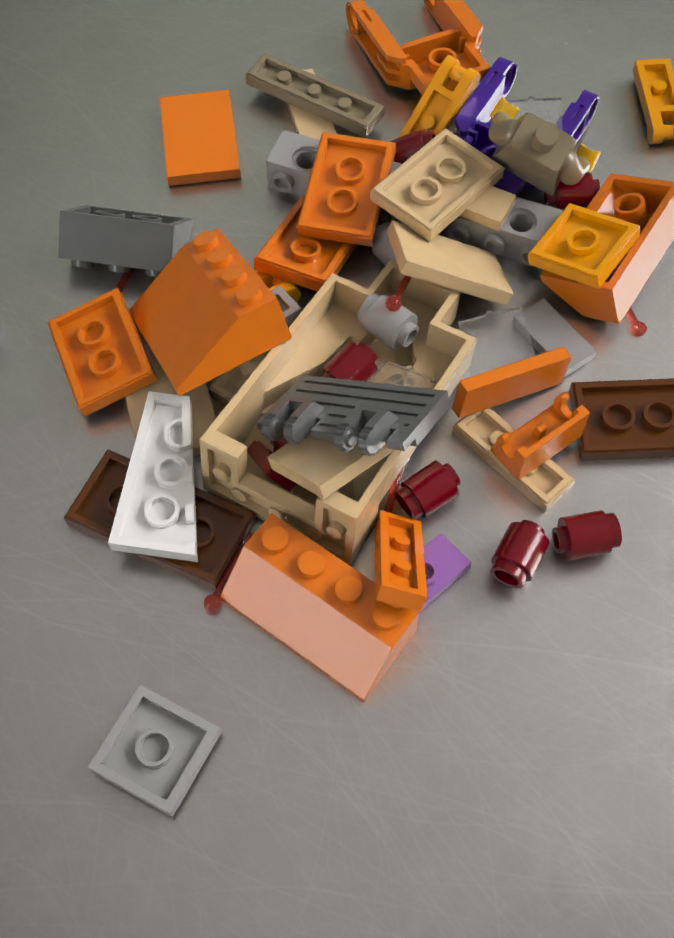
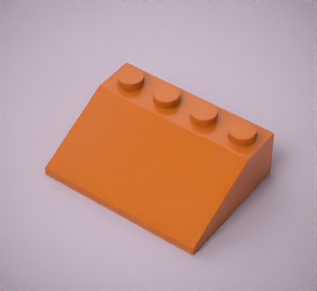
[129,228,292,396]

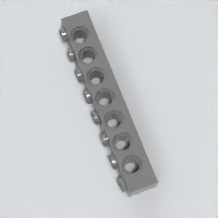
[266,130,563,266]

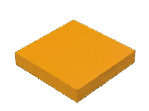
[528,203,640,289]

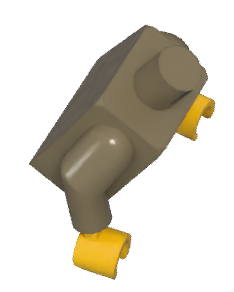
[489,96,601,196]

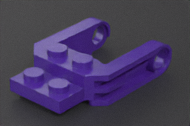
[453,57,599,197]

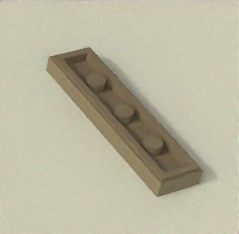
[245,53,385,138]

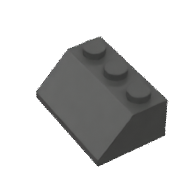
[58,205,193,277]

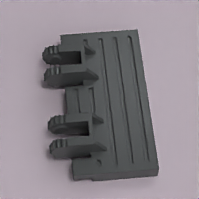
[256,375,451,456]

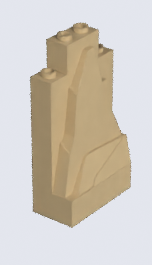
[199,259,477,565]

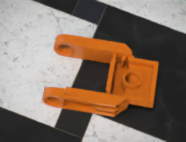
[345,0,490,96]

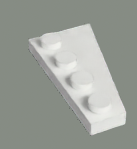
[108,391,198,562]

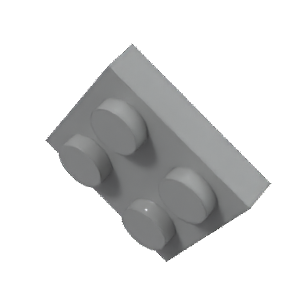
[88,684,222,817]

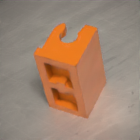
[490,392,590,480]

